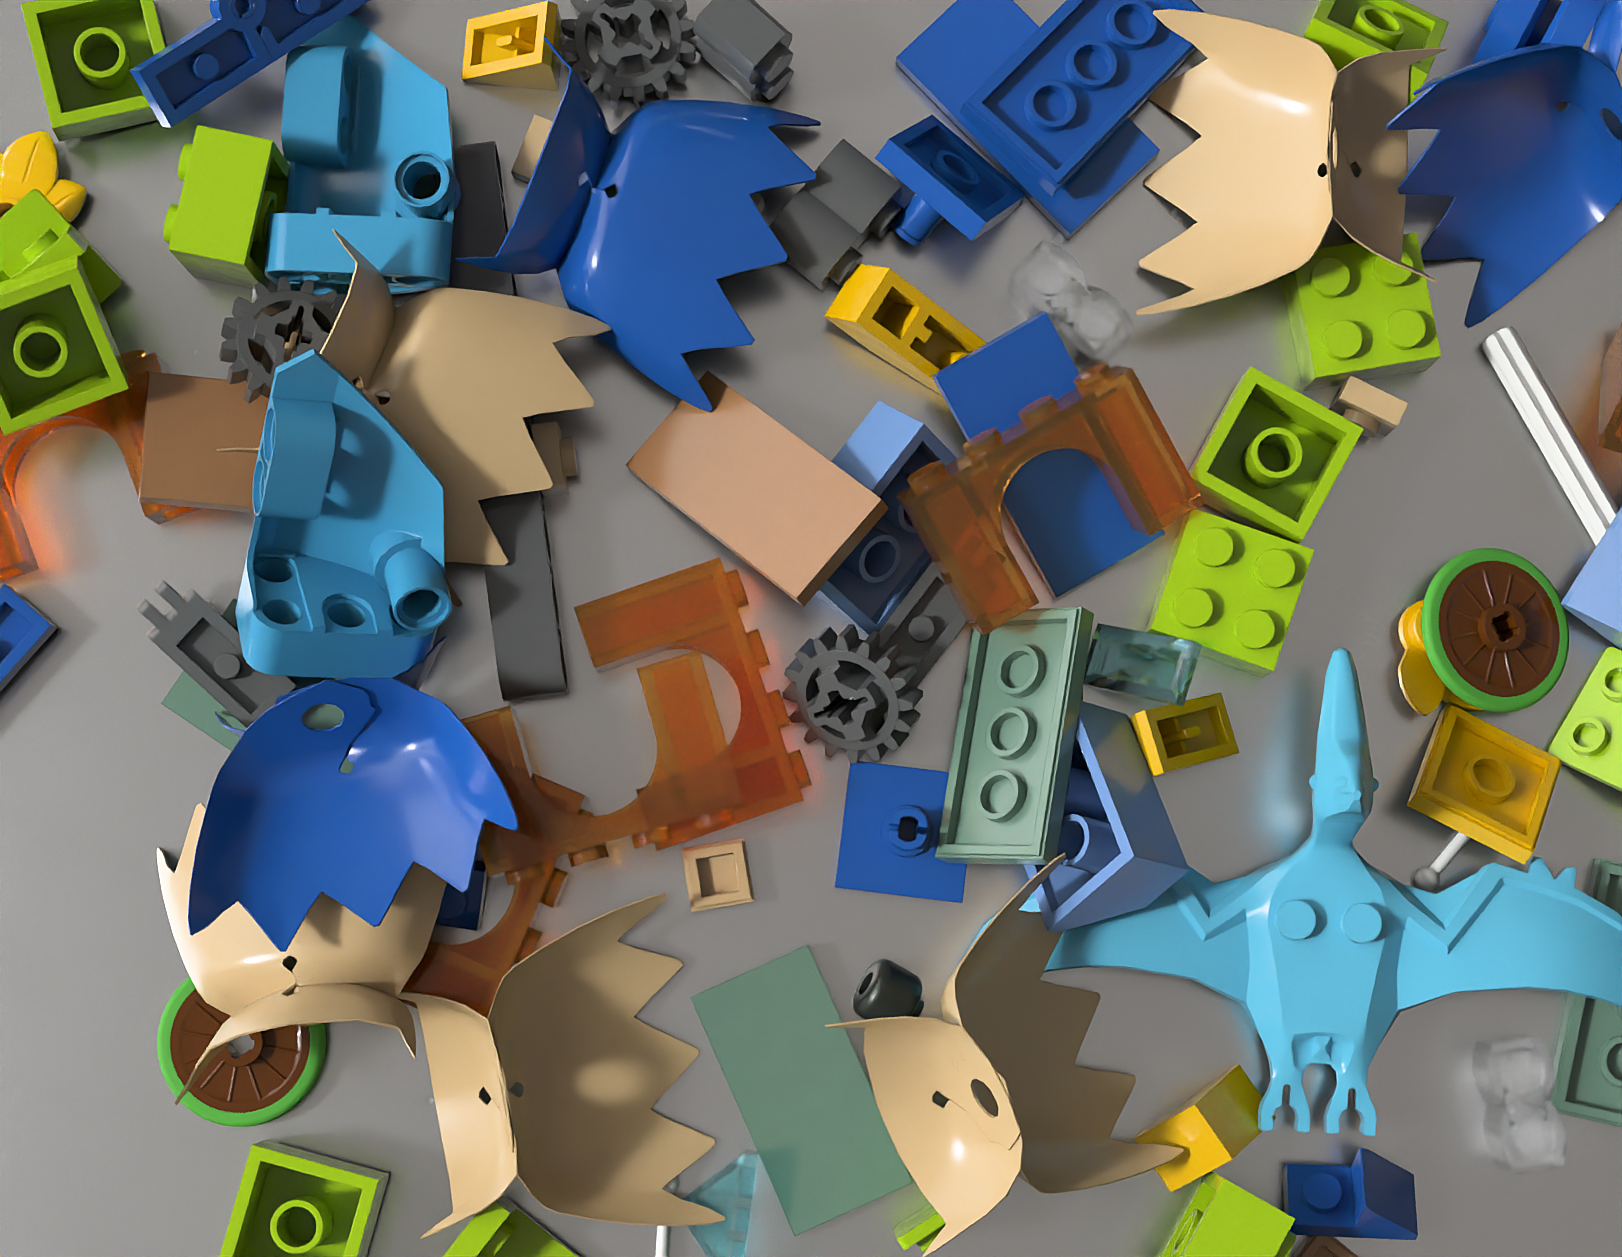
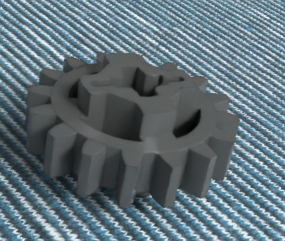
[560,0,696,110]
[219,277,339,403]
[782,624,923,764]

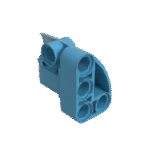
[265,14,461,296]
[235,348,452,678]

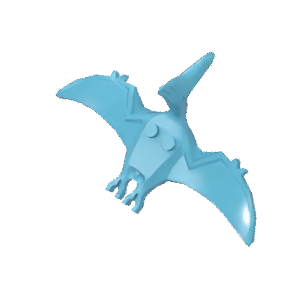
[966,648,1622,1136]

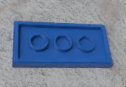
[896,0,1160,239]
[960,0,1205,197]
[931,312,1165,598]

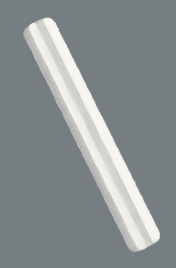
[1482,326,1619,546]

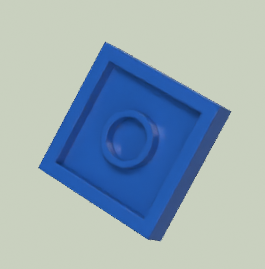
[875,115,1026,246]
[835,761,967,903]

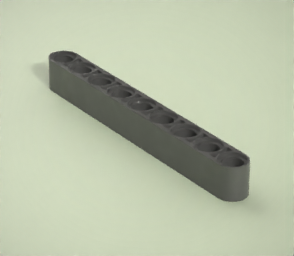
[434,141,568,702]

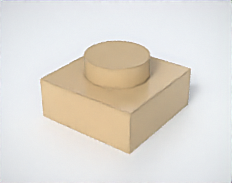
[1329,376,1409,437]
[531,421,578,497]

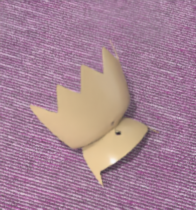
[1136,9,1447,315]
[216,229,611,607]
[157,803,447,1106]
[825,853,1184,1257]
[397,893,726,1239]

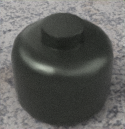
[853,959,924,1020]

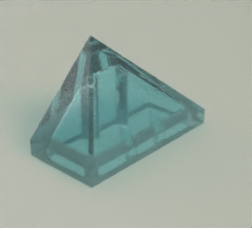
[1083,623,1202,707]
[682,1150,758,1257]

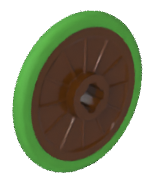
[1421,548,1569,712]
[157,976,326,1127]

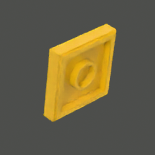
[1407,703,1563,865]

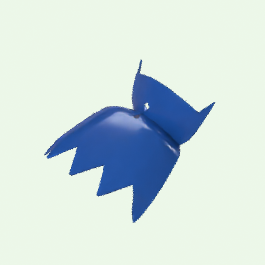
[1386,0,1622,328]
[455,36,821,412]
[187,636,519,952]

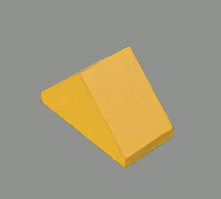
[461,1,564,91]
[1129,692,1239,778]
[1133,1064,1276,1192]

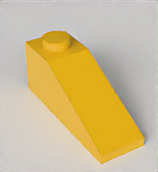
[824,264,987,396]

